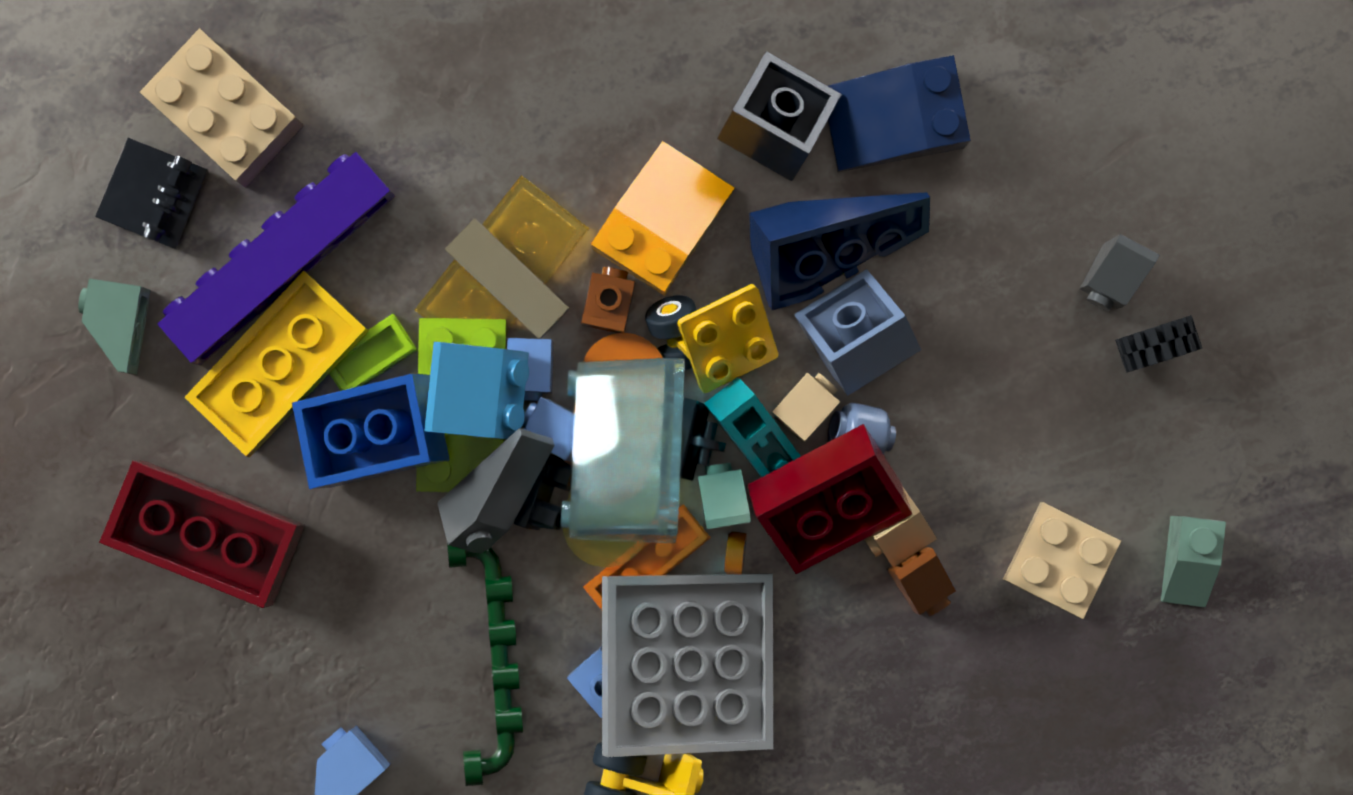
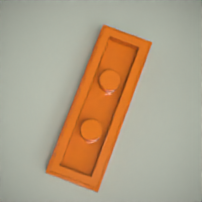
[583,504,711,610]

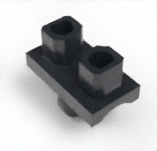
[650,398,726,481]
[514,453,580,530]

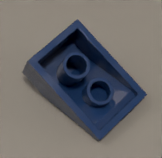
[828,55,971,172]

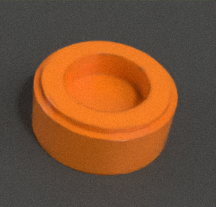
[724,531,747,574]

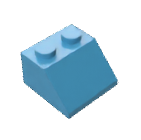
[424,341,529,439]

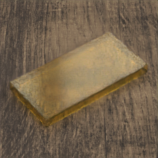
[414,175,590,333]

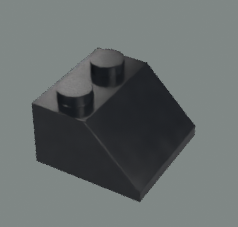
[717,51,841,181]

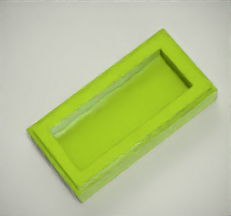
[329,314,418,391]

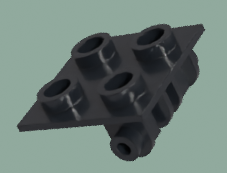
[95,137,208,249]

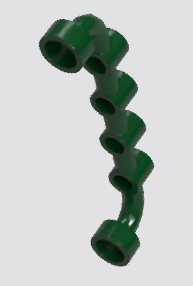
[447,543,523,786]

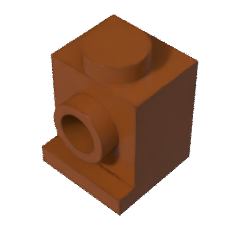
[581,267,635,333]

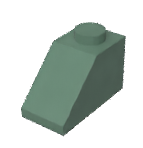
[78,278,151,375]
[697,462,751,529]
[1161,516,1226,607]

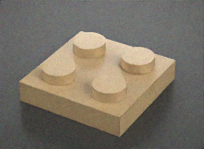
[1003,502,1121,619]

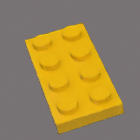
[184,271,369,457]

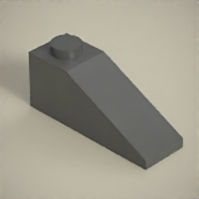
[437,428,555,554]

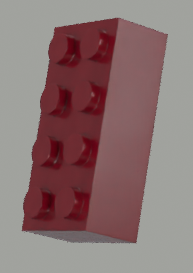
[99,460,305,608]

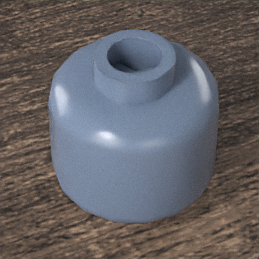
[828,403,896,455]

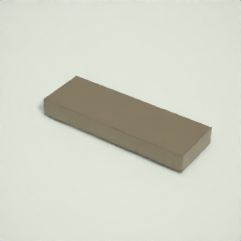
[445,218,570,339]

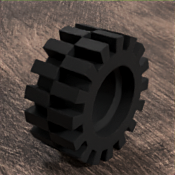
[1115,315,1202,373]

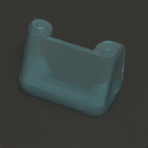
[561,358,685,544]

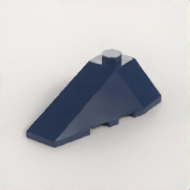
[749,192,930,310]

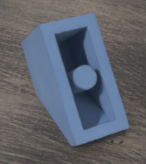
[315,725,391,795]

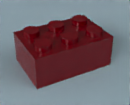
[747,424,913,574]

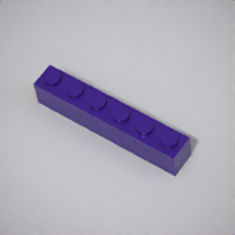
[157,152,396,366]

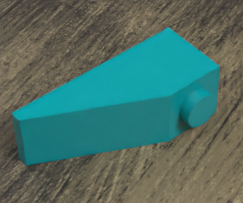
[704,377,801,477]

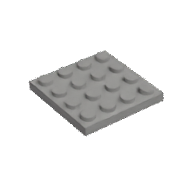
[602,573,773,757]

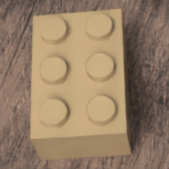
[140,28,304,188]

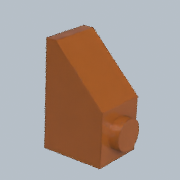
[886,547,956,617]

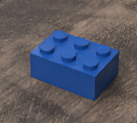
[292,374,450,489]

